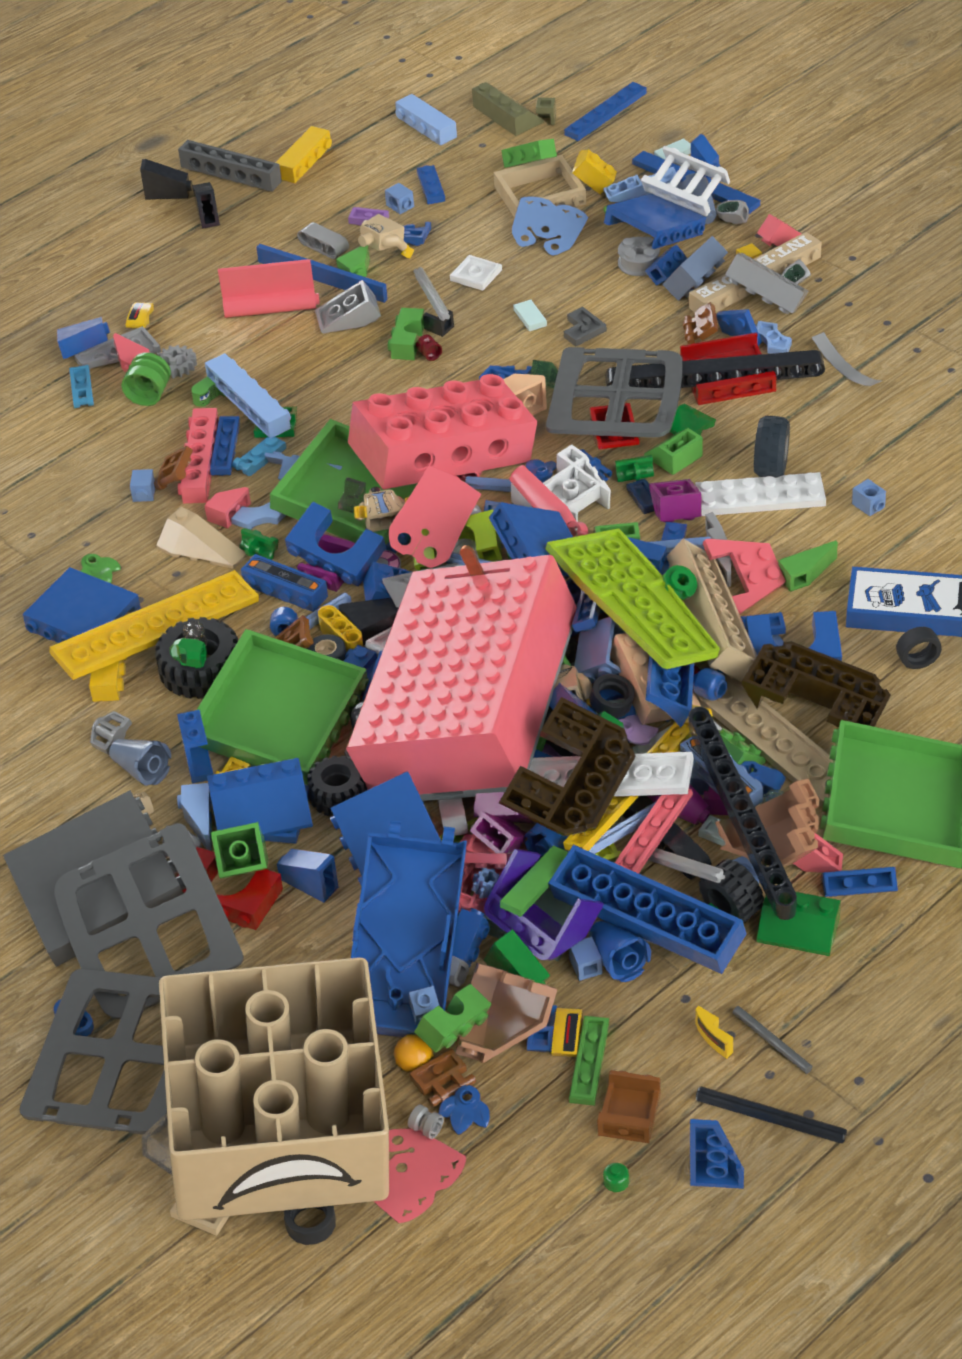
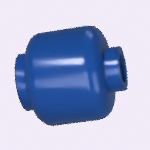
[270,607,298,636]
[693,668,727,701]

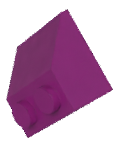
[649,479,702,523]

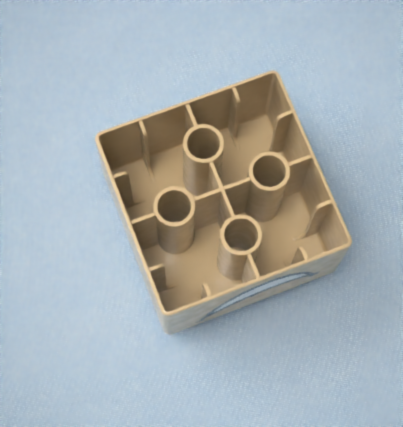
[159,958,389,1221]

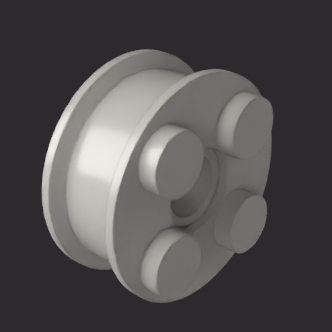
[618,236,660,276]

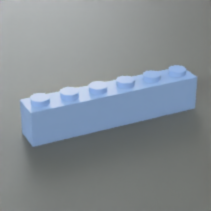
[205,353,291,439]

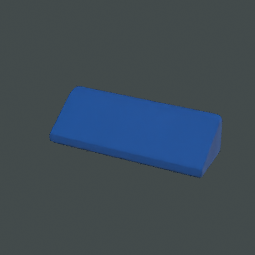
[821,867,898,897]

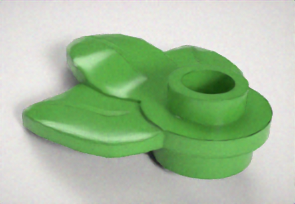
[81,554,121,583]

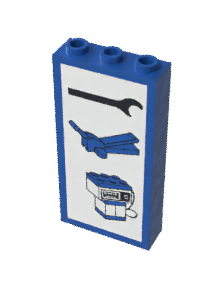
[846,566,962,637]

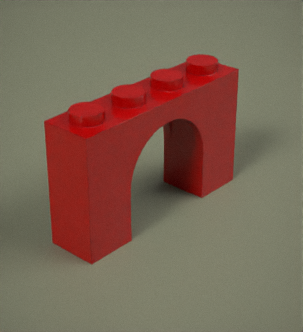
[176,847,283,930]

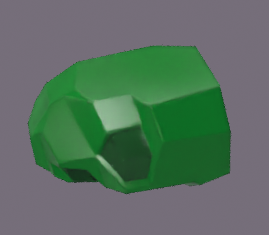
[170,638,206,668]

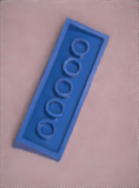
[646,655,694,728]

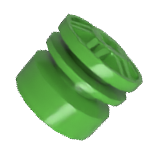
[121,352,171,406]

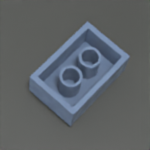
[662,236,728,301]

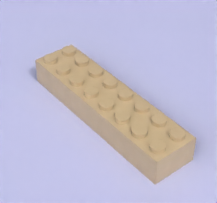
[666,539,757,682]

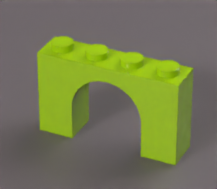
[413,509,503,571]

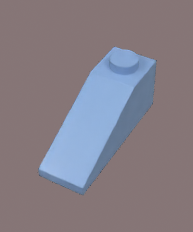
[177,783,212,850]

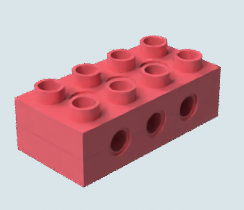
[348,374,537,490]

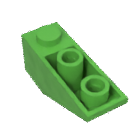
[778,540,838,592]

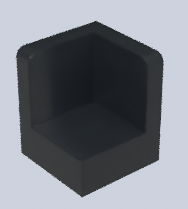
[423,309,454,337]

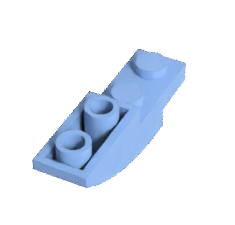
[603,167,677,203]

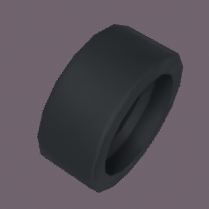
[896,627,942,669]
[589,674,635,718]
[284,1205,336,1245]

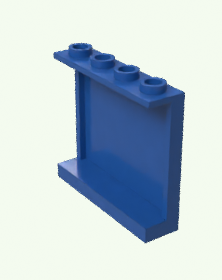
[604,193,706,249]
[489,502,573,577]
[22,567,141,643]
[330,771,441,887]

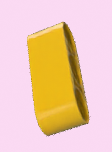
[318,605,363,653]

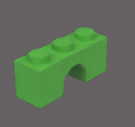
[501,138,557,168]
[388,307,424,360]
[414,984,491,1052]

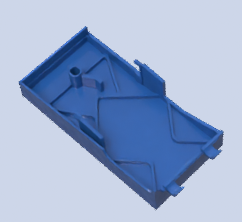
[351,820,467,1037]

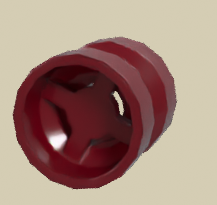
[416,334,442,361]

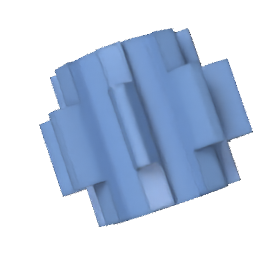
[472,868,500,899]

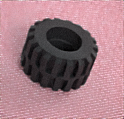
[307,755,367,816]
[699,859,764,923]

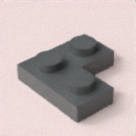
[563,307,607,347]

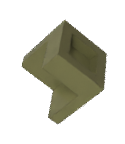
[536,97,556,125]

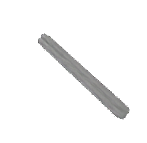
[413,267,450,321]
[648,848,725,883]

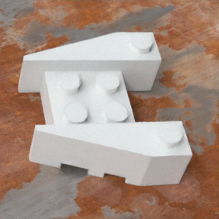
[511,445,611,530]

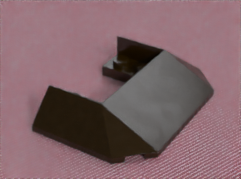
[741,641,891,727]
[499,697,636,836]

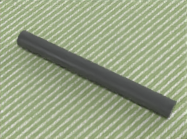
[733,1006,813,1074]

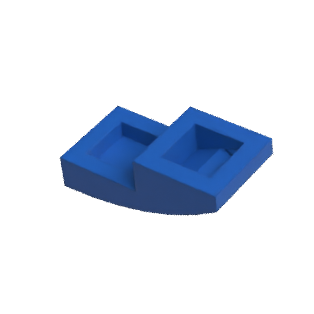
[527,1005,557,1052]

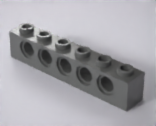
[178,140,282,192]

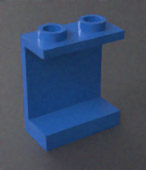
[177,710,214,784]

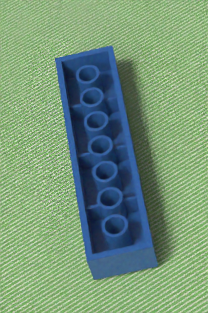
[548,845,747,974]

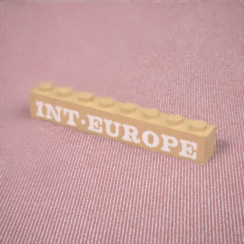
[689,232,822,312]

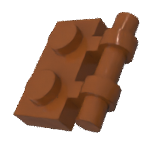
[683,302,718,344]
[409,1049,477,1108]

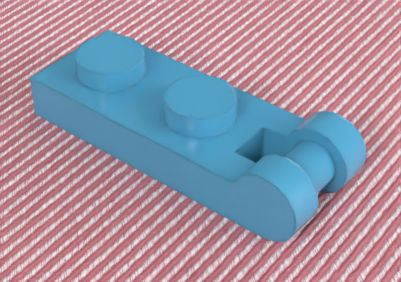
[69,365,94,408]
[232,437,286,476]

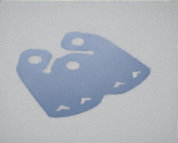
[512,197,588,255]

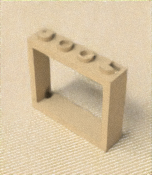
[494,155,586,218]

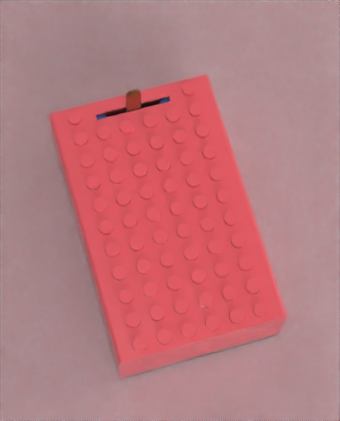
[346,545,577,801]

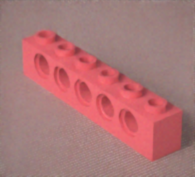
[178,408,219,504]

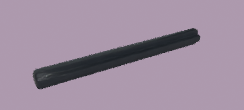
[696,1086,847,1144]

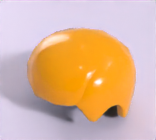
[393,1034,434,1072]

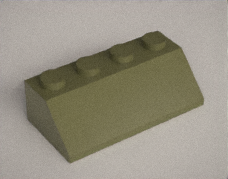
[472,82,544,136]

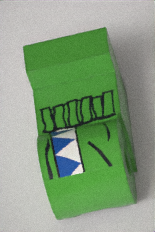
[191,376,225,407]

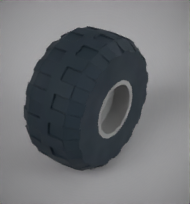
[754,416,790,478]

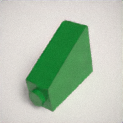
[483,929,550,984]

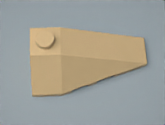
[156,507,247,569]

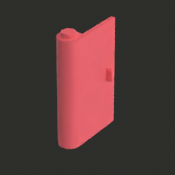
[218,259,320,318]

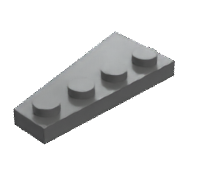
[74,326,161,369]

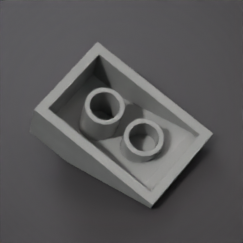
[315,280,381,333]

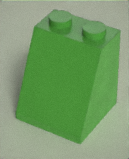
[211,822,269,879]

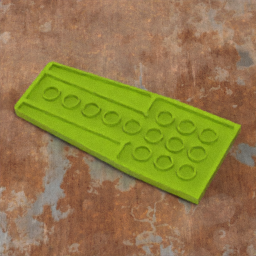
[545,528,720,669]

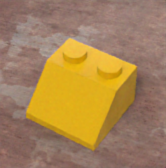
[572,149,617,195]

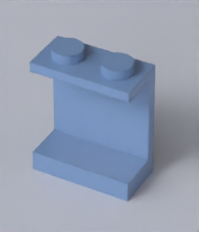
[575,617,626,684]

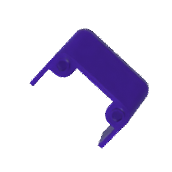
[484,849,604,961]

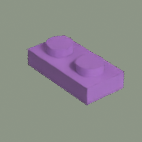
[348,207,389,226]

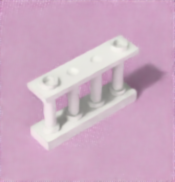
[641,146,730,217]

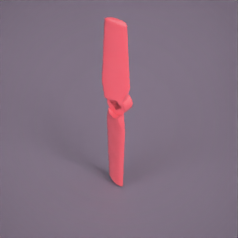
[510,465,588,537]

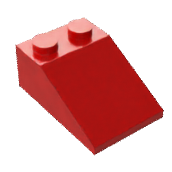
[590,403,640,450]

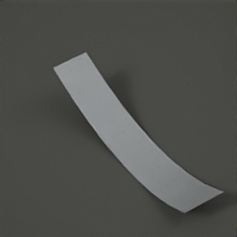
[812,332,882,386]

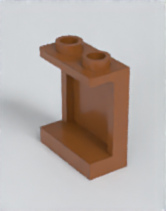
[597,1070,661,1144]

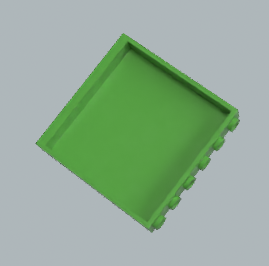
[270,419,418,545]
[197,629,369,785]
[820,720,962,869]

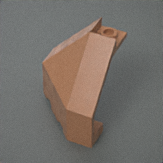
[715,779,819,867]
[455,962,558,1063]

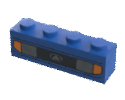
[241,554,328,612]

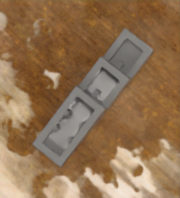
[705,512,731,587]

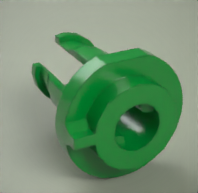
[663,565,697,600]

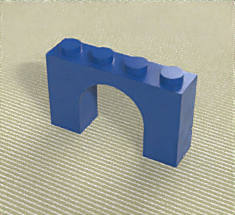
[285,502,386,587]
[745,611,842,661]

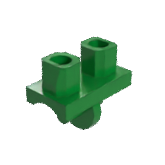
[615,455,654,482]
[239,528,279,560]

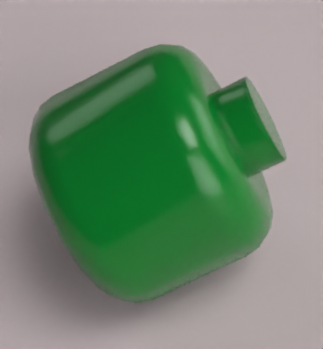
[603,1163,630,1192]

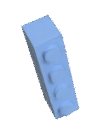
[395,94,457,146]

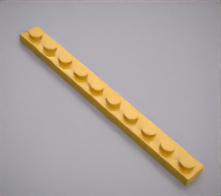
[563,705,713,851]

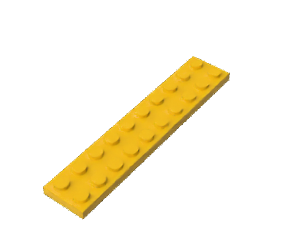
[50,570,259,680]

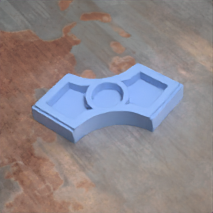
[756,321,792,354]
[231,502,286,530]

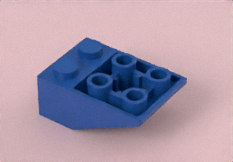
[363,562,412,601]

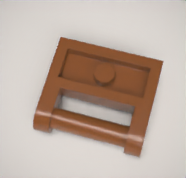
[154,446,193,490]
[275,615,314,648]

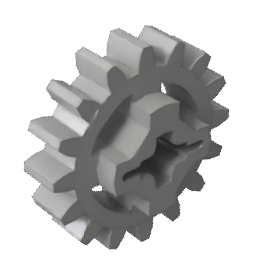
[156,345,197,379]

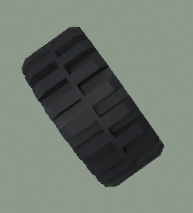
[155,617,239,699]

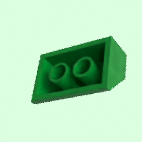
[757,892,841,956]

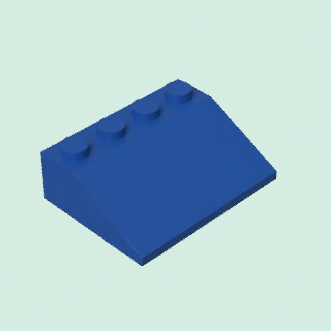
[207,758,313,837]

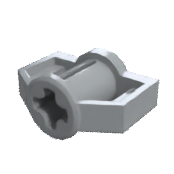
[90,711,132,755]

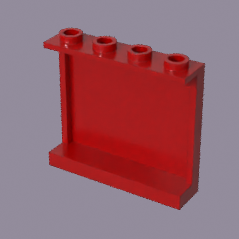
[680,333,776,405]

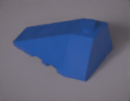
[690,1119,744,1189]

